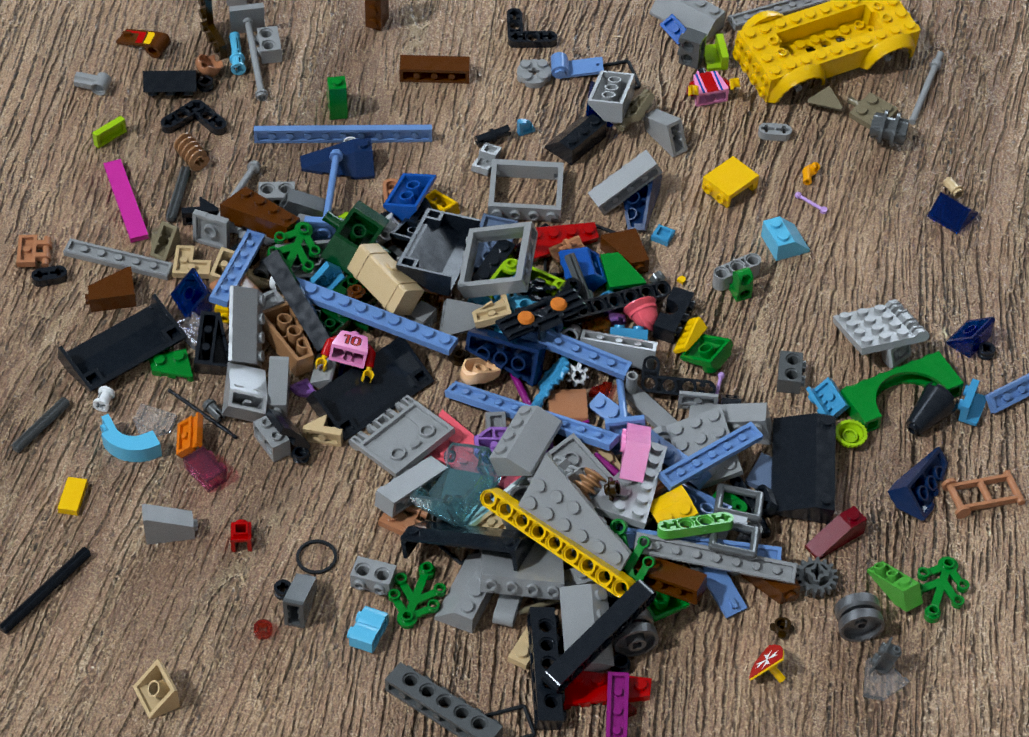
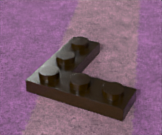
[198,0,227,59]

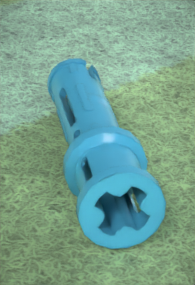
[229,31,246,75]

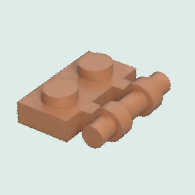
[16,235,53,268]
[378,505,430,536]

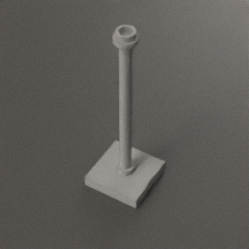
[229,2,268,101]
[192,160,261,249]

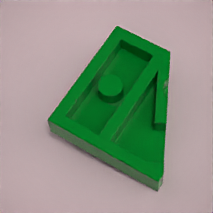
[149,349,194,382]

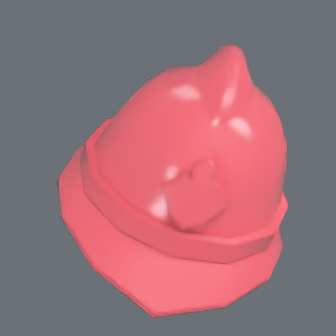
[623,296,658,331]

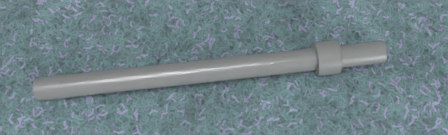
[909,51,944,125]

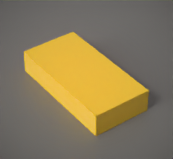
[57,477,88,516]

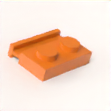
[176,412,203,458]

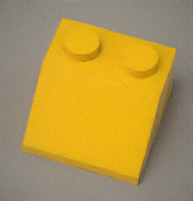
[650,485,699,528]

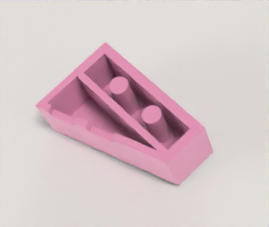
[619,423,651,483]

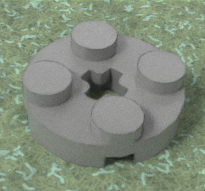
[517,59,551,88]

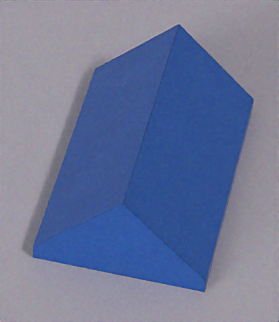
[383,173,437,222]

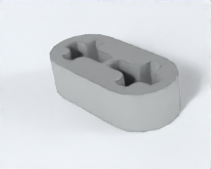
[758,123,792,141]

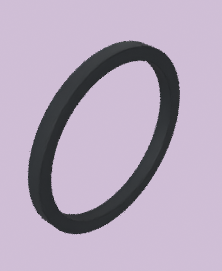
[296,539,337,575]

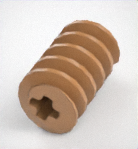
[174,132,210,171]
[573,467,607,501]

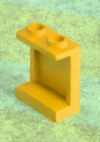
[702,156,759,208]

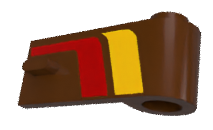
[116,29,171,58]

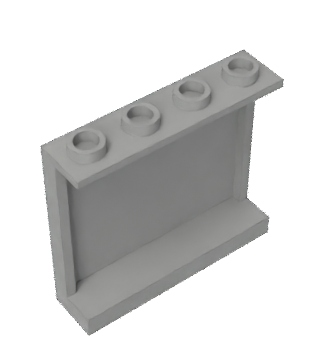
[479,541,565,600]

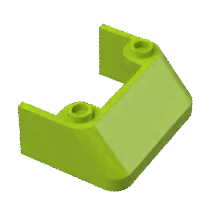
[489,258,573,299]

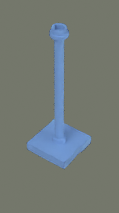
[304,149,343,241]
[605,377,645,455]

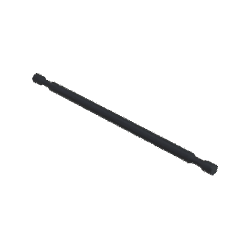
[168,389,238,439]

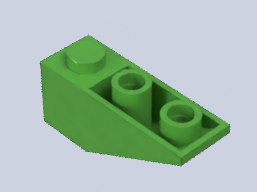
[866,561,923,612]

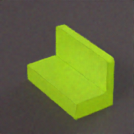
[704,33,729,71]

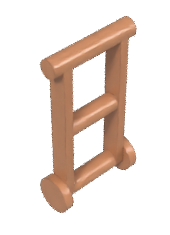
[941,470,1026,519]

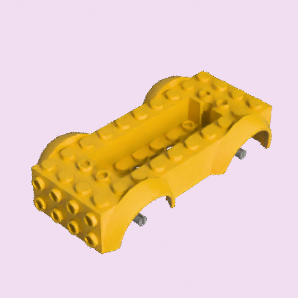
[732,0,921,103]

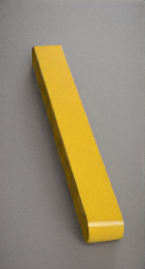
[480,488,635,598]

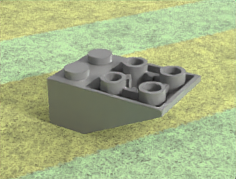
[222,362,268,422]

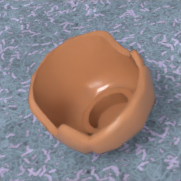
[195,54,224,77]

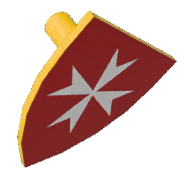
[749,644,786,683]

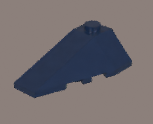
[300,138,375,180]
[621,167,662,232]
[888,447,948,521]

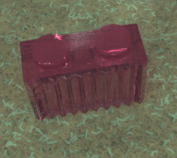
[183,446,228,492]

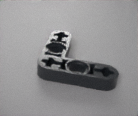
[507,8,558,48]
[160,100,227,136]

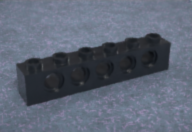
[527,607,567,730]

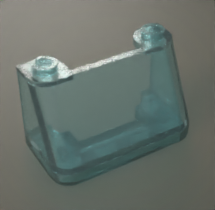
[410,442,501,527]

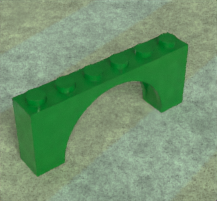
[841,351,964,432]

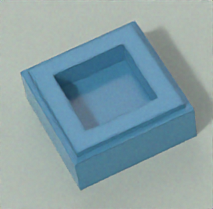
[651,224,675,246]

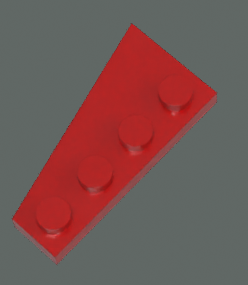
[533,222,599,262]
[564,671,652,709]

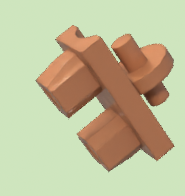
[549,235,585,265]

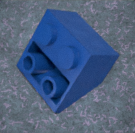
[558,247,607,292]

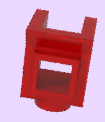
[230,519,252,552]

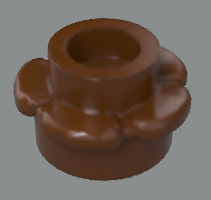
[347,284,366,301]

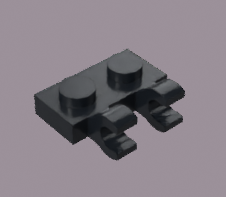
[519,278,557,301]

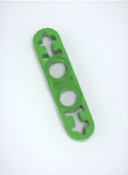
[657,512,734,539]

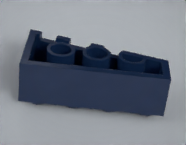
[465,327,547,387]

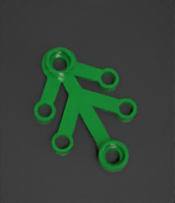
[267,222,321,273]
[605,519,656,592]
[917,556,970,623]
[388,562,446,629]

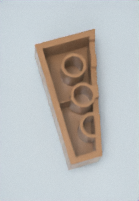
[262,302,314,377]

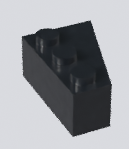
[194,310,229,375]

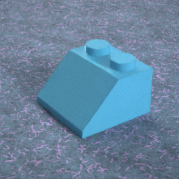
[761,216,810,261]

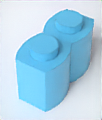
[347,606,389,653]

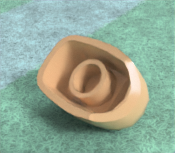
[460,357,501,385]

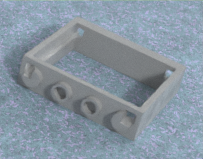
[488,159,564,222]
[457,221,538,299]

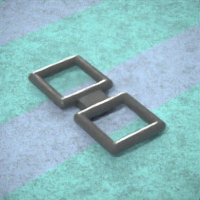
[708,483,764,559]

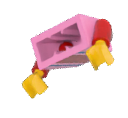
[686,68,741,107]
[315,330,376,383]

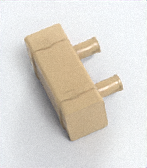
[347,243,424,316]

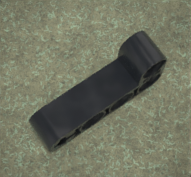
[641,355,716,395]

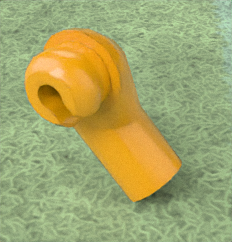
[802,162,820,185]

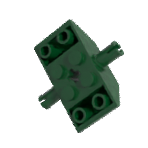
[320,200,391,276]
[314,273,377,337]

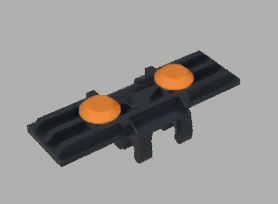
[495,288,588,342]

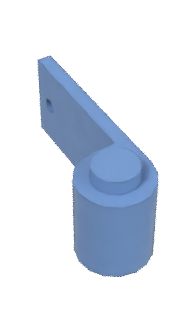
[550,52,604,79]
[702,567,748,619]

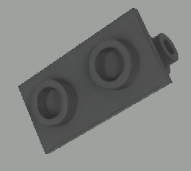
[869,637,902,674]

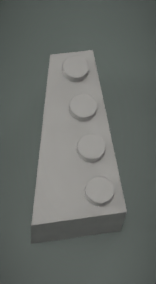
[689,402,773,445]

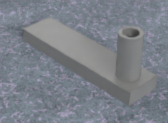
[617,371,678,428]

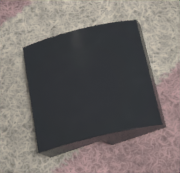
[265,408,311,449]

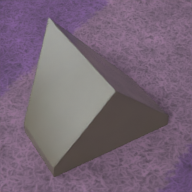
[807,86,843,112]
[150,221,181,261]

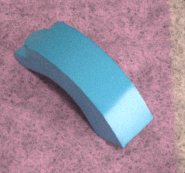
[100,414,162,462]

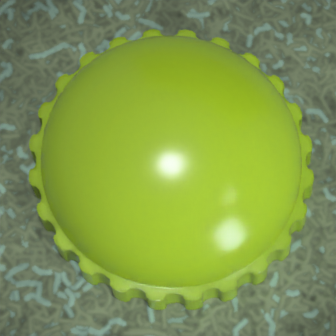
[835,419,868,448]

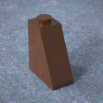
[600,228,649,274]
[85,266,136,312]
[741,555,801,605]

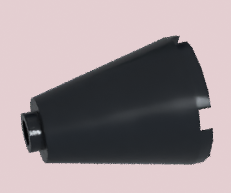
[906,382,958,435]

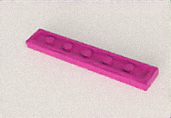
[103,159,149,243]

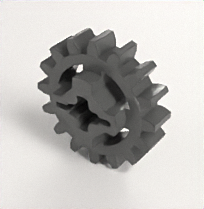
[796,557,839,598]

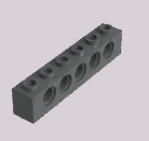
[385,662,503,737]

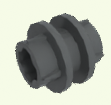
[869,110,910,147]

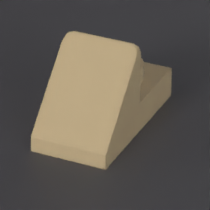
[303,415,343,447]

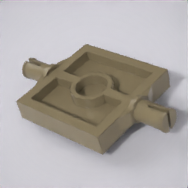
[613,89,655,132]
[847,92,899,129]

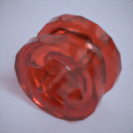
[254,619,273,640]

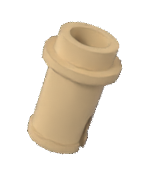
[943,177,964,199]

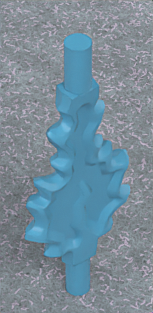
[531,356,570,407]

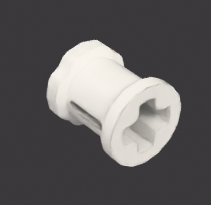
[93,386,115,412]

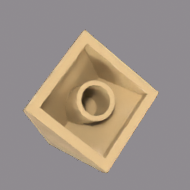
[133,659,180,719]

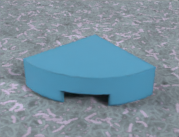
[517,119,535,136]

